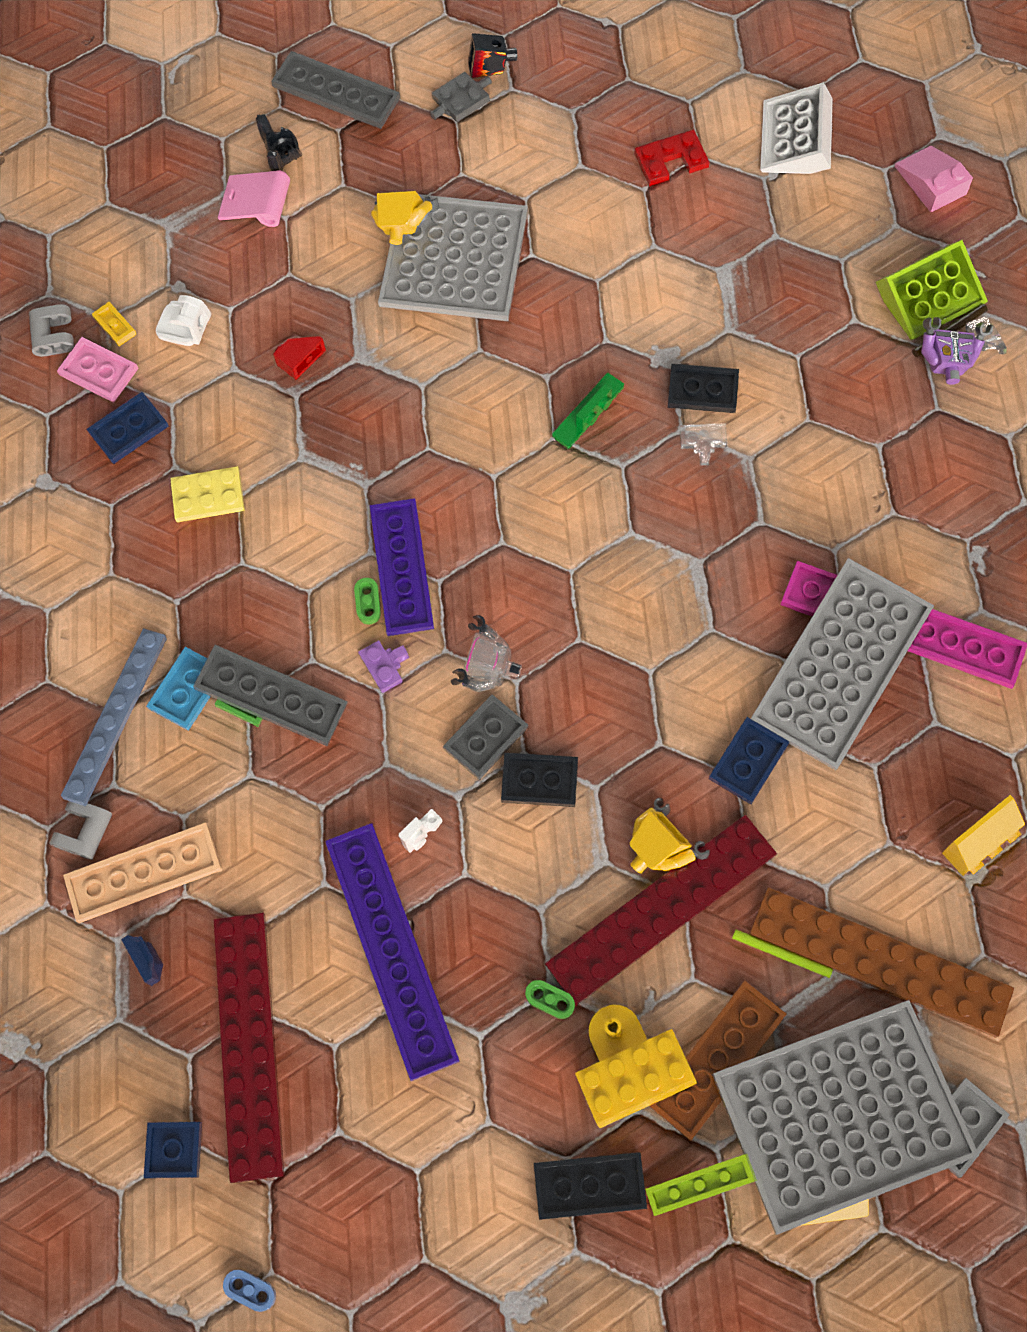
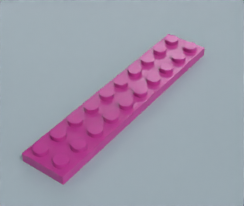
[781,561,1027,689]

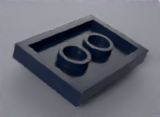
[86,392,169,464]
[709,717,789,805]

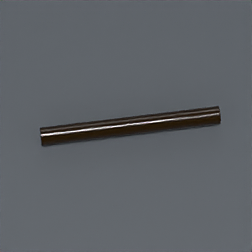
[912,304,988,357]

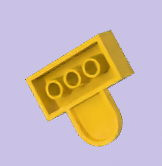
[575,1005,697,1128]

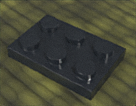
[667,364,739,413]
[501,753,578,807]

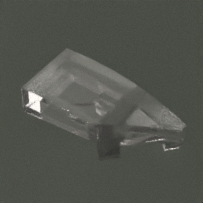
[965,316,1007,354]

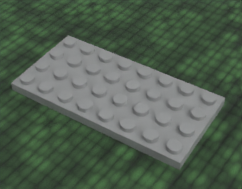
[751,558,934,771]

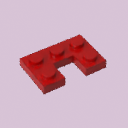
[634,129,710,186]

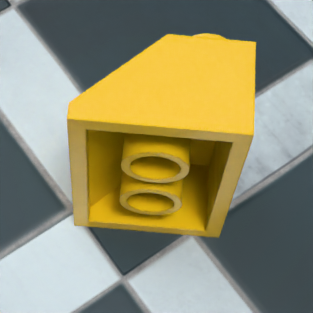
[942,795,1025,876]

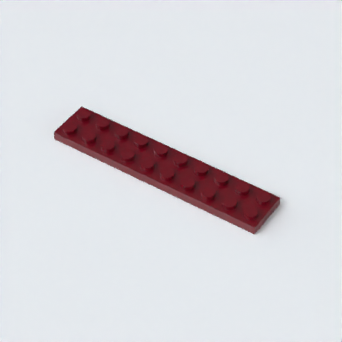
[545,814,777,1007]
[213,913,285,1183]

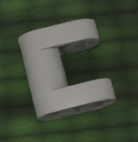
[29,304,74,357]
[49,801,113,860]

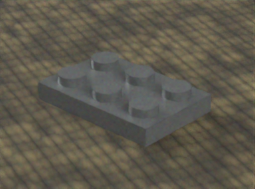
[443,694,528,780]

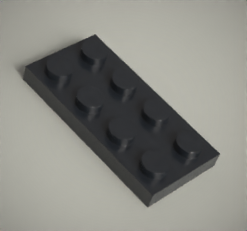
[534,1152,647,1220]

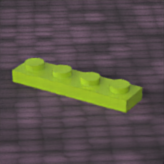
[645,1154,757,1216]

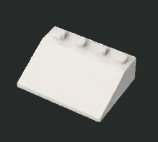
[760,82,833,174]

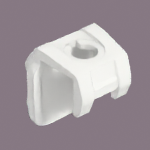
[156,295,211,346]

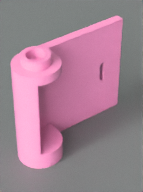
[218,170,290,227]

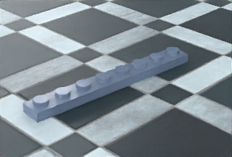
[61,628,167,806]

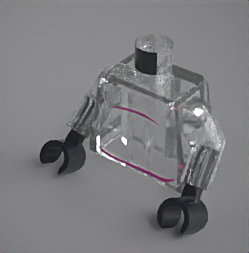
[451,615,522,692]

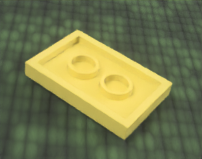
[171,466,245,522]

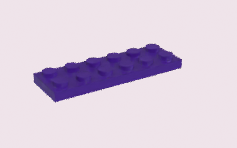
[370,498,434,636]

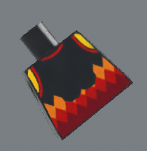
[468,33,517,79]

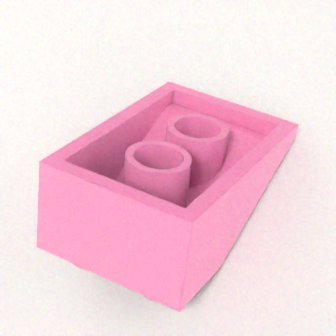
[895,146,973,212]

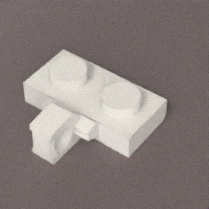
[399,809,443,853]

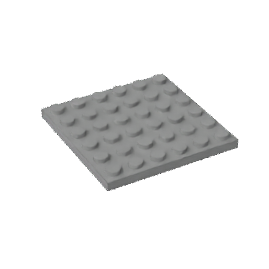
[378,194,528,321]

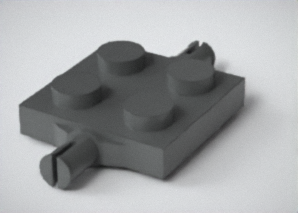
[430,72,492,122]

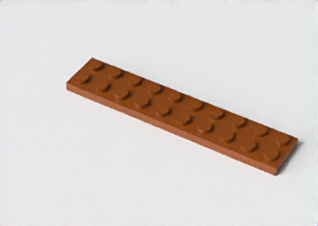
[749,887,1014,1038]

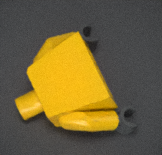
[371,191,439,245]
[630,798,709,873]

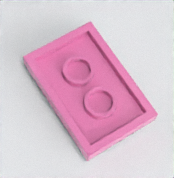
[57,337,138,403]

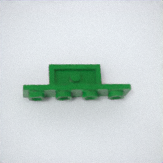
[552,373,624,449]

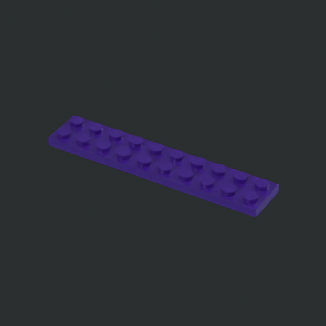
[325,823,460,1082]

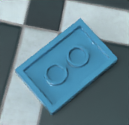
[146,647,211,731]

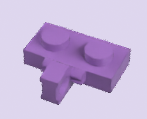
[358,640,409,693]

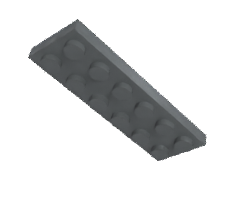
[271,51,400,129]
[193,645,348,747]

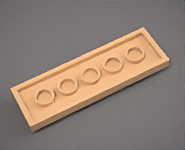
[63,822,222,923]

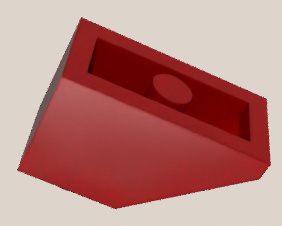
[273,336,326,380]

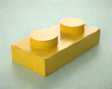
[92,302,136,347]

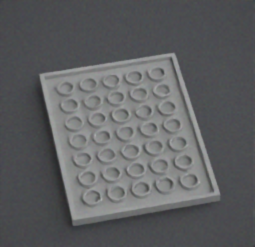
[712,1000,979,1235]

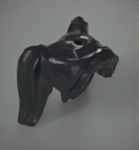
[256,114,303,171]

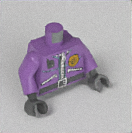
[921,317,993,385]

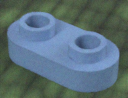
[223,1270,276,1312]

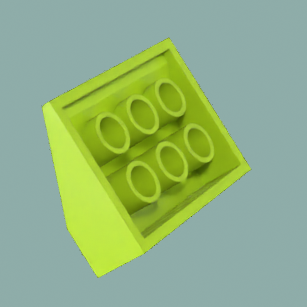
[875,240,988,340]

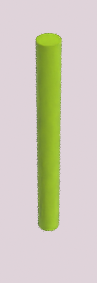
[732,929,833,978]

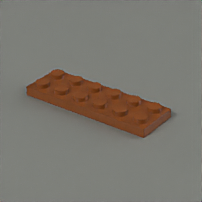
[649,981,787,1141]

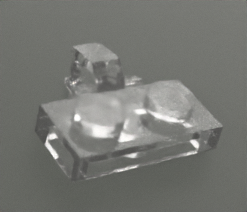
[679,423,727,465]

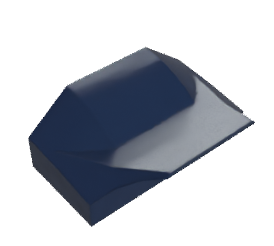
[121,935,163,986]

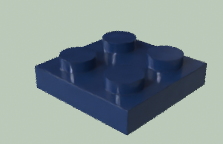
[144,1122,202,1178]

